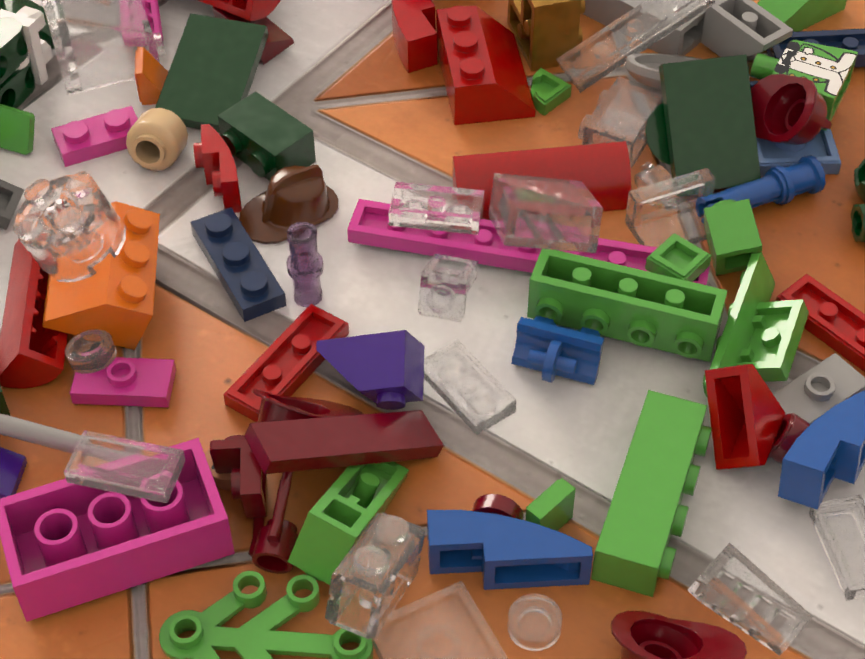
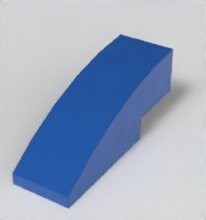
[778,390,865,510]
[427,510,593,590]

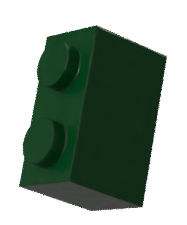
[218,91,316,181]

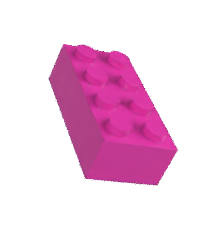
[0,438,235,622]

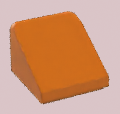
[135,47,168,105]

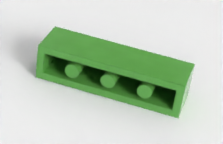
[591,390,712,597]

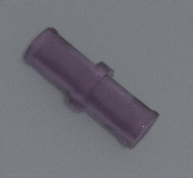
[286,222,324,307]

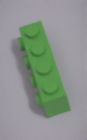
[527,247,728,362]

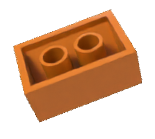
[42,201,160,350]

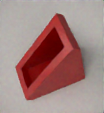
[705,364,785,470]

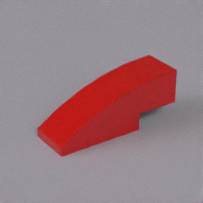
[392,0,437,73]

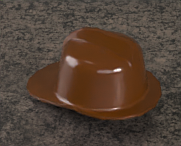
[239,165,339,244]

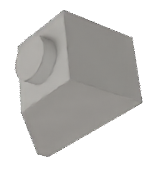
[701,0,793,57]

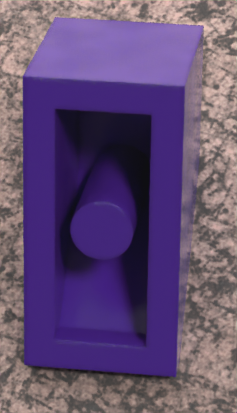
[316,330,425,410]

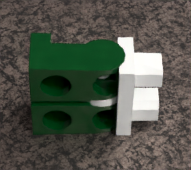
[0,6,53,109]

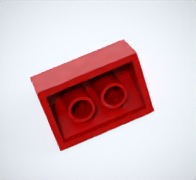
[436,6,536,125]

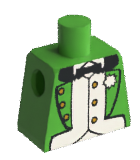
[750,40,858,131]

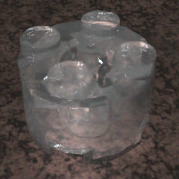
[13,171,126,282]

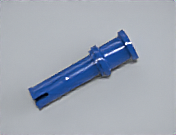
[695,155,826,224]

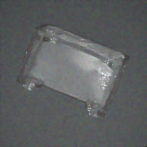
[41,0,166,95]

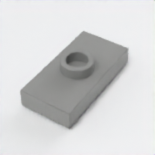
[773,353,865,425]

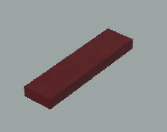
[244,410,444,474]

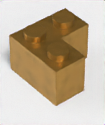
[507,0,585,71]

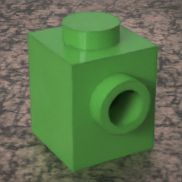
[704,199,762,276]

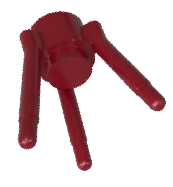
[248,472,298,574]

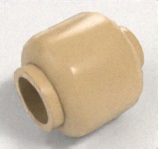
[126,108,188,171]

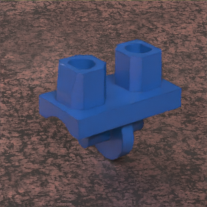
[511,315,605,385]

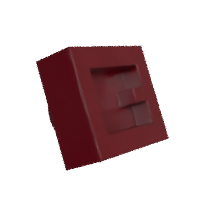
[210,435,267,518]

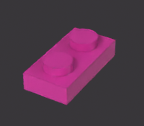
[51,106,138,167]

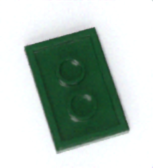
[155,13,269,133]
[659,54,761,195]

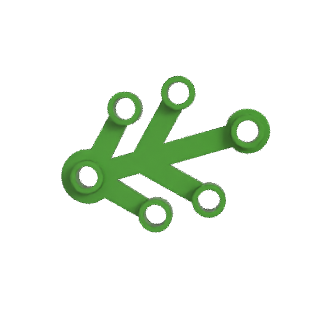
[159,571,373,659]

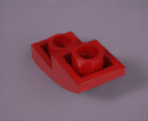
[193,124,242,213]

